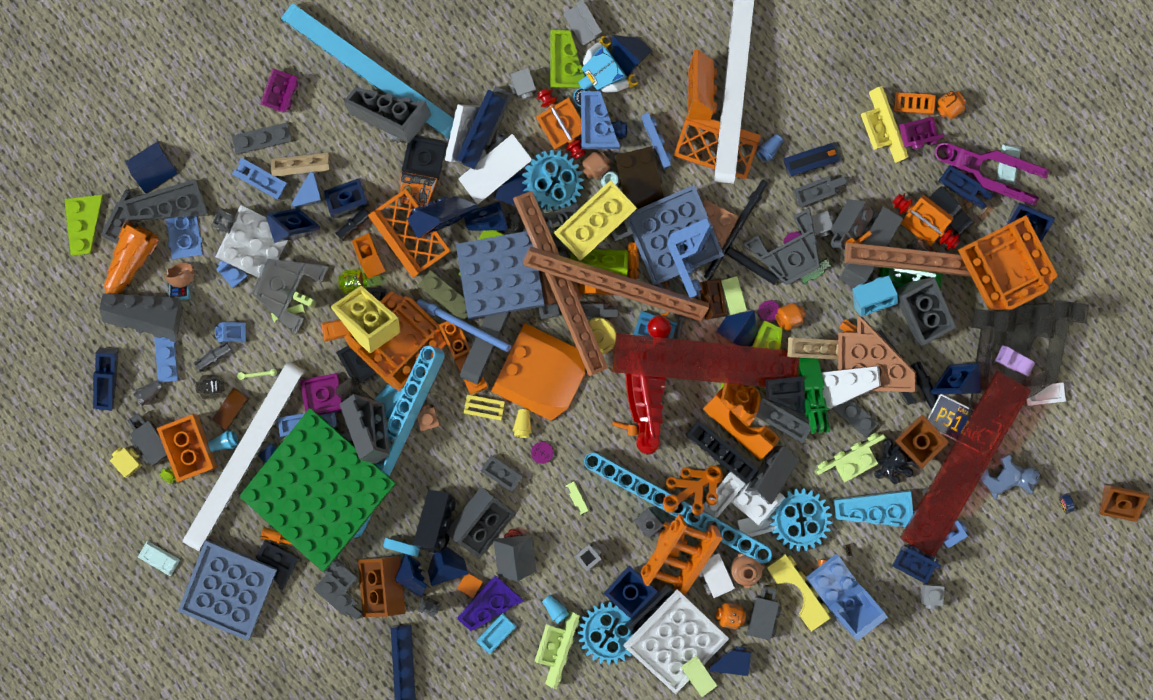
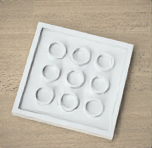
[623,589,729,694]

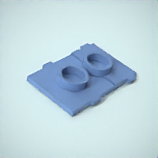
[166,217,202,259]

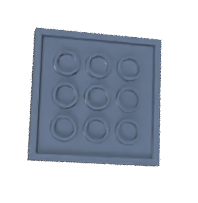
[627,185,725,286]
[456,231,545,319]
[178,540,278,641]

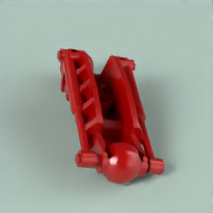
[624,315,671,455]

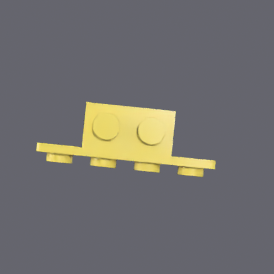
[861,86,908,163]

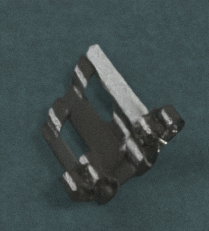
[967,300,1089,430]

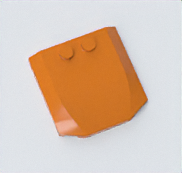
[958,215,1057,310]
[344,291,446,391]
[491,323,585,421]

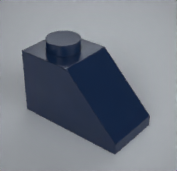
[709,646,751,676]

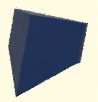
[612,35,652,78]
[716,310,758,353]
[428,547,468,586]
[394,554,427,598]

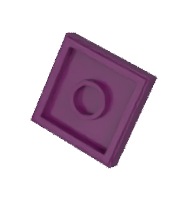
[300,373,343,415]

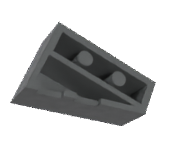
[340,394,389,464]

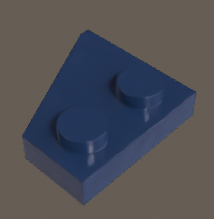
[464,202,508,231]

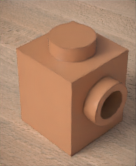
[417,405,441,431]

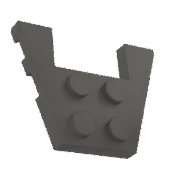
[743,208,821,285]
[252,258,328,334]

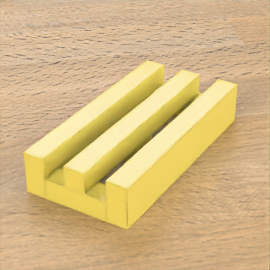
[464,395,505,420]

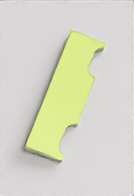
[271,303,305,322]
[566,481,589,515]

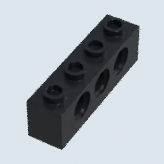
[685,420,759,484]

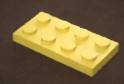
[554,180,637,261]

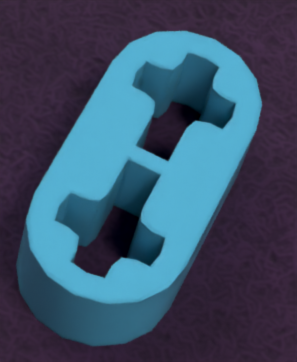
[383,537,420,557]

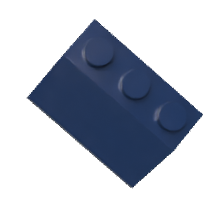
[407,196,478,238]

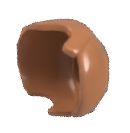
[164,262,195,288]

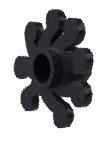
[874,438,918,484]

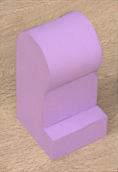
[995,345,1035,376]

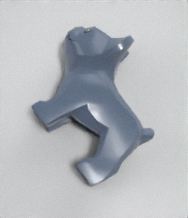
[977,454,1040,499]

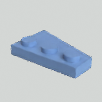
[581,91,620,149]

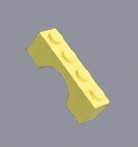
[766,554,830,632]

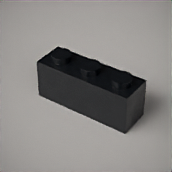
[413,489,456,553]

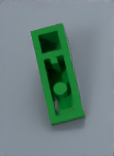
[880,267,943,291]

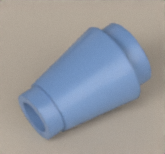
[756,134,784,162]

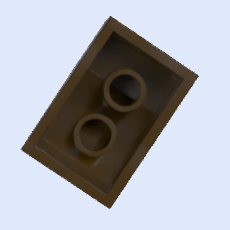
[615,146,664,210]

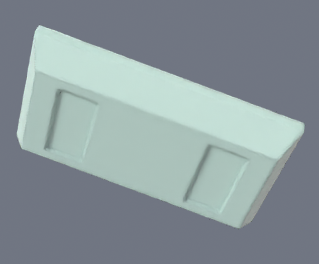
[996,144,1022,185]
[138,540,180,576]

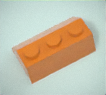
[688,49,717,120]
[157,414,218,482]

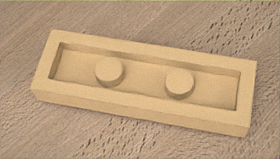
[271,153,330,176]
[787,337,838,360]

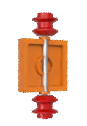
[535,88,586,159]
[892,193,960,250]

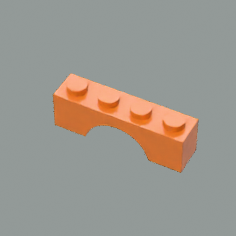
[703,387,780,460]

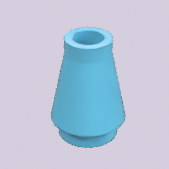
[208,430,238,452]
[542,595,569,624]

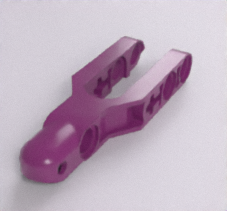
[935,142,1050,206]

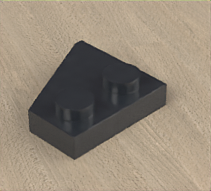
[765,375,806,413]
[256,540,300,590]

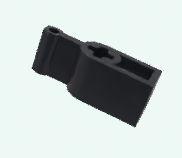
[928,186,975,236]

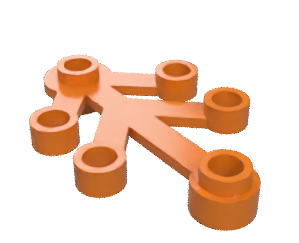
[663,466,723,515]

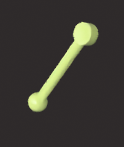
[237,369,277,380]

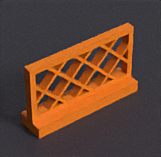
[674,113,761,180]
[368,188,451,278]

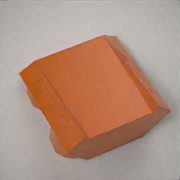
[721,376,761,427]

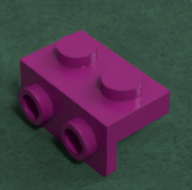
[260,68,299,113]
[899,116,945,149]

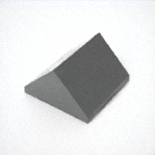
[494,535,536,582]

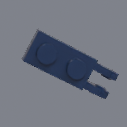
[938,165,993,209]

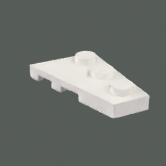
[445,104,480,162]
[822,366,881,410]

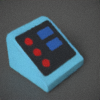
[169,284,190,300]

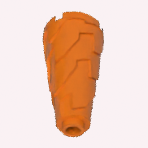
[103,221,160,294]

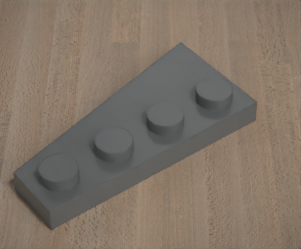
[121,179,208,221]

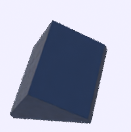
[125,141,178,194]
[324,178,369,219]
[1006,202,1055,242]
[266,208,320,243]
[931,363,981,394]
[603,565,658,618]

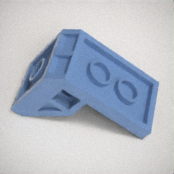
[667,218,713,298]
[806,554,888,642]

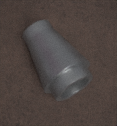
[133,380,163,406]

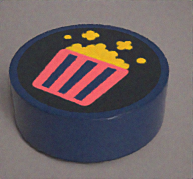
[1059,493,1075,514]

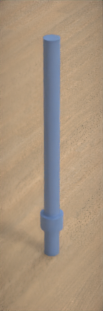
[417,299,511,352]

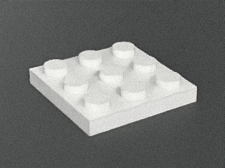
[215,205,288,278]

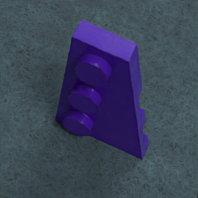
[456,575,524,631]

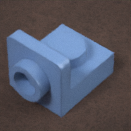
[216,261,248,288]
[215,322,246,343]
[941,519,968,549]

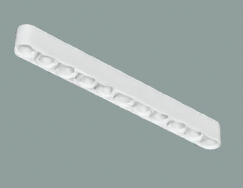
[714,0,754,184]
[183,361,305,552]

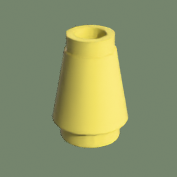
[513,409,532,438]

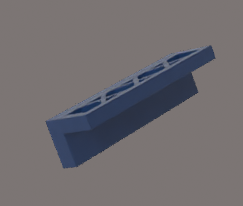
[456,90,506,170]
[391,625,416,700]

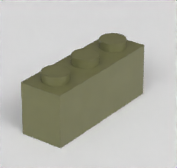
[418,270,468,321]

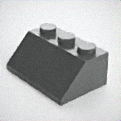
[896,277,956,345]
[446,487,516,558]

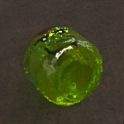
[338,269,367,295]

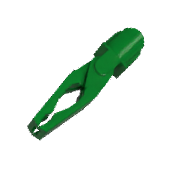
[796,357,830,434]

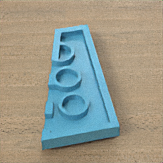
[834,490,915,529]

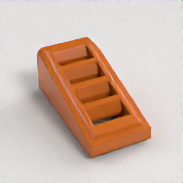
[894,92,935,116]

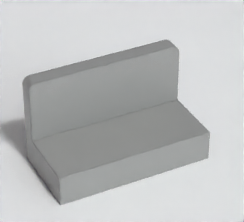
[564,0,602,46]

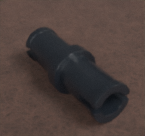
[335,207,370,242]

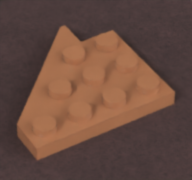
[838,316,916,392]

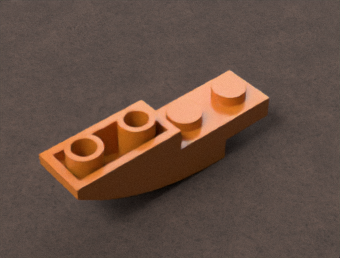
[439,321,489,396]

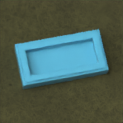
[476,613,516,654]

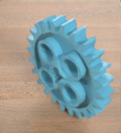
[522,150,584,212]
[769,489,832,551]
[578,601,633,665]

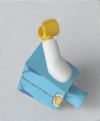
[578,36,638,93]

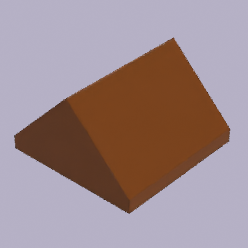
[895,414,949,469]
[1099,485,1149,522]

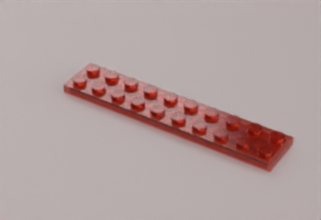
[612,333,799,387]
[900,371,1032,557]

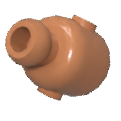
[731,553,765,588]

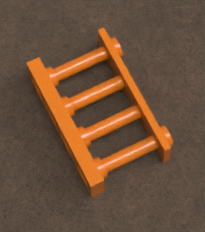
[640,514,723,596]

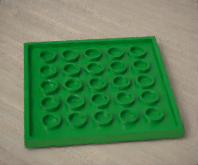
[239,408,397,572]

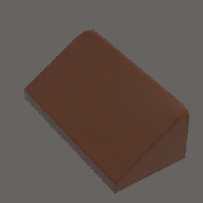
[699,279,727,320]
[212,388,249,430]

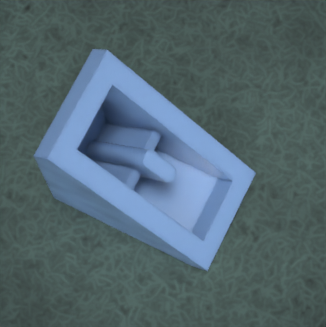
[291,172,323,208]

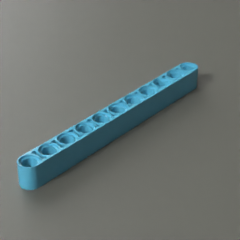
[281,3,454,139]
[353,346,444,538]
[584,452,772,563]

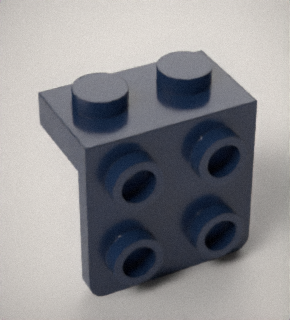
[892,545,942,584]

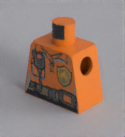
[400,172,438,216]

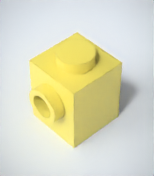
[110,447,143,478]

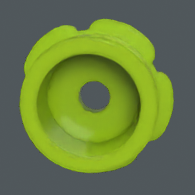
[159,467,176,485]

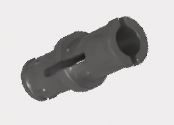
[194,342,233,373]

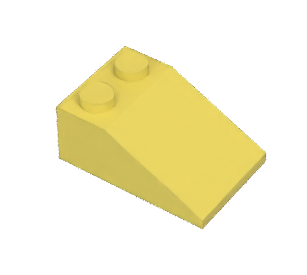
[331,286,400,353]

